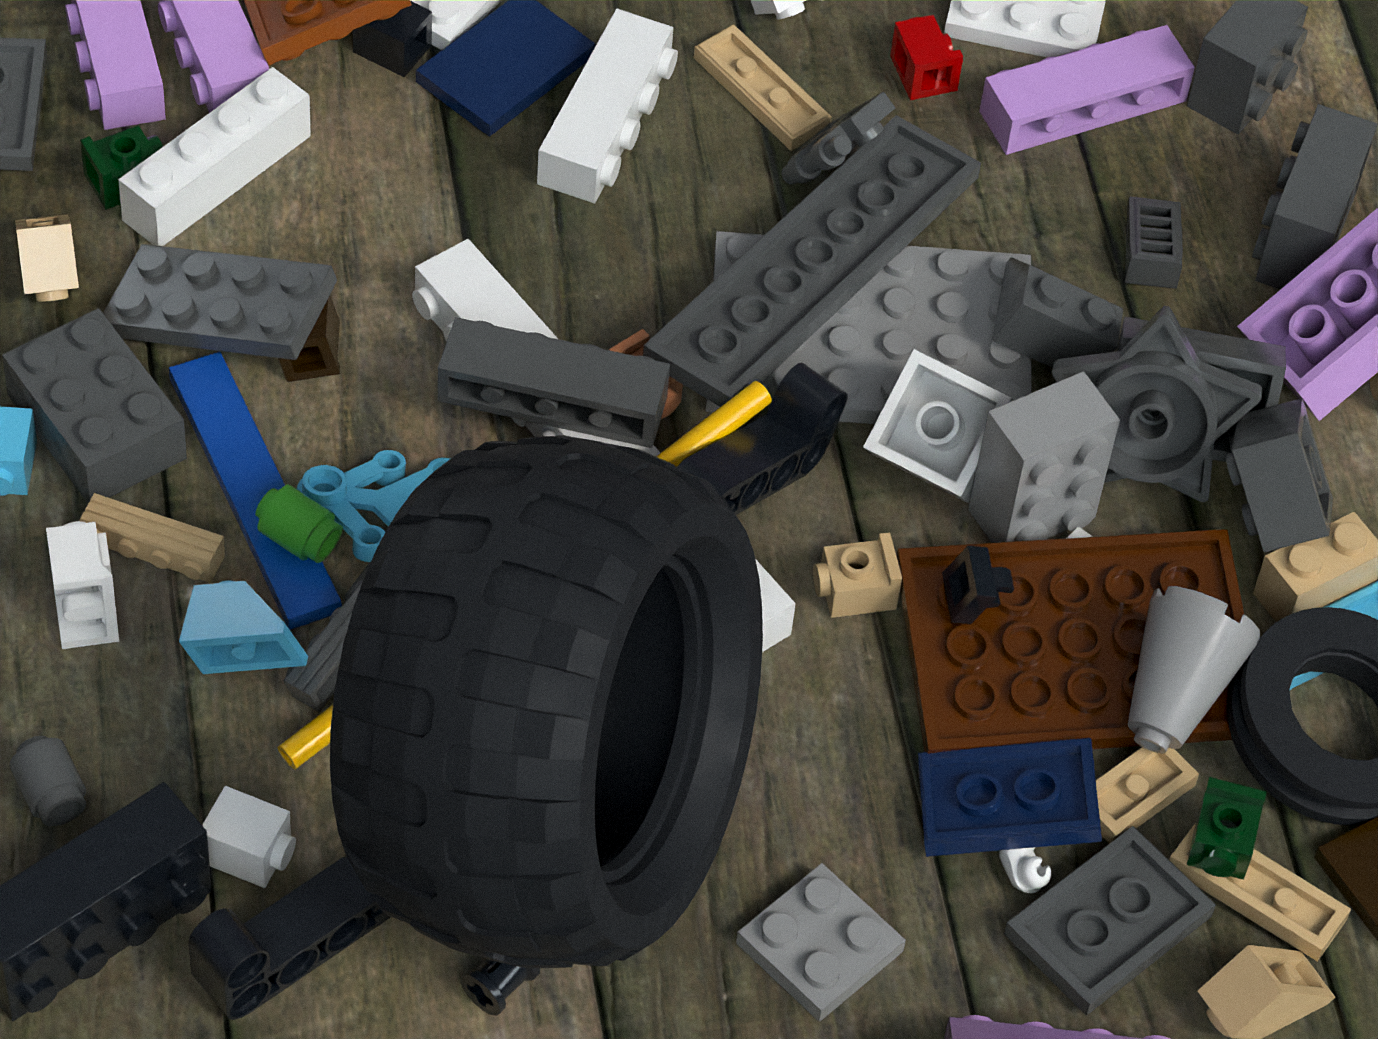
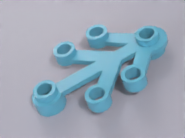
[297,450,450,562]

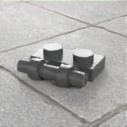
[782,91,895,184]

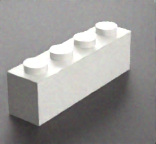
[537,9,678,204]
[118,67,311,246]

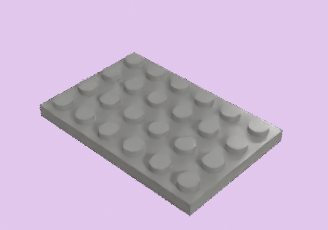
[706,231,1031,424]

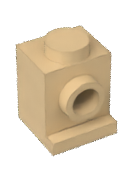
[813,532,902,618]

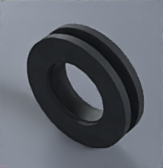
[1227,607,1378,825]

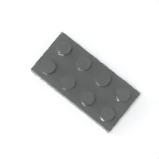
[103,244,337,360]

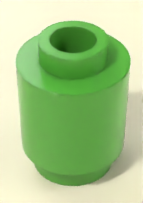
[255,484,343,563]

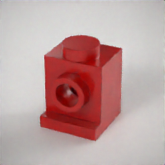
[890,15,963,100]

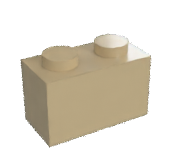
[1253,512,1378,622]

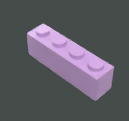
[65,0,166,130]
[158,0,269,113]
[980,25,1195,155]

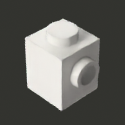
[202,786,296,888]

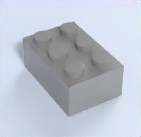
[968,371,1120,543]

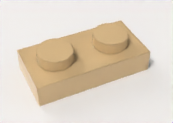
[1096,747,1199,844]

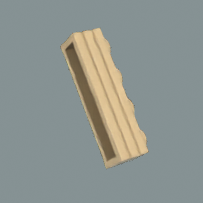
[80,493,225,583]

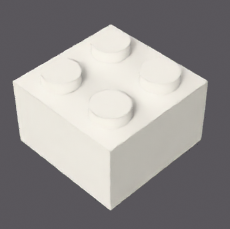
[863,349,1014,503]

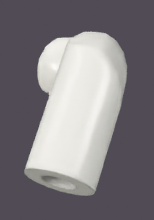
[999,847,1051,893]

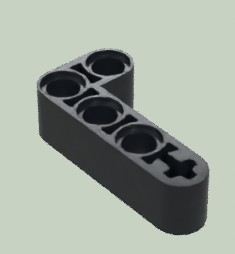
[677,362,848,515]
[188,855,391,1020]

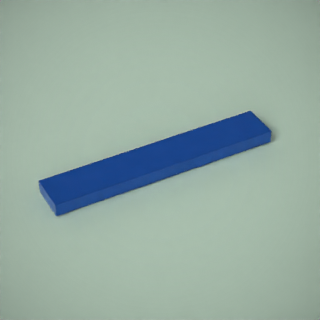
[169,352,342,630]

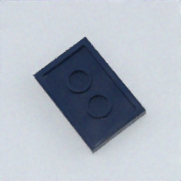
[416,0,596,137]
[918,738,1102,857]

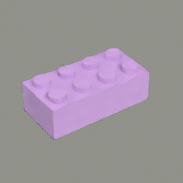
[1237,208,1378,421]

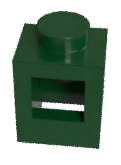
[80,125,163,210]
[1186,777,1267,880]

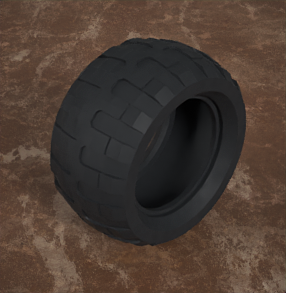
[330,435,763,968]

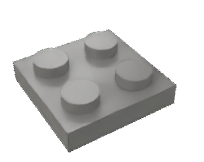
[736,863,906,1022]

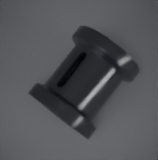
[460,959,540,1016]

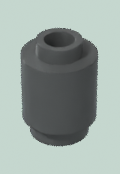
[9,736,86,826]

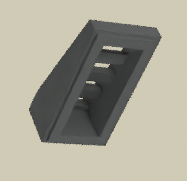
[1125,197,1183,289]

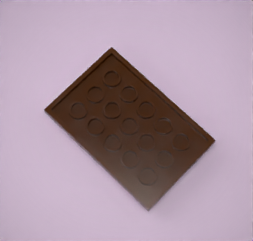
[896,529,1244,754]

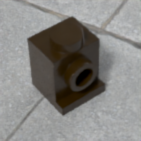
[278,296,340,382]

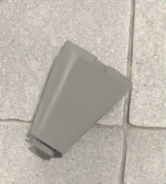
[1128,586,1260,754]

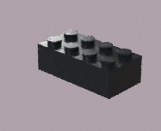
[0,782,212,1022]

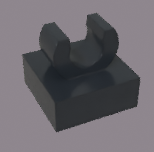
[942,545,1014,624]

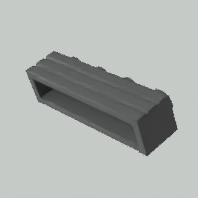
[283,580,363,712]

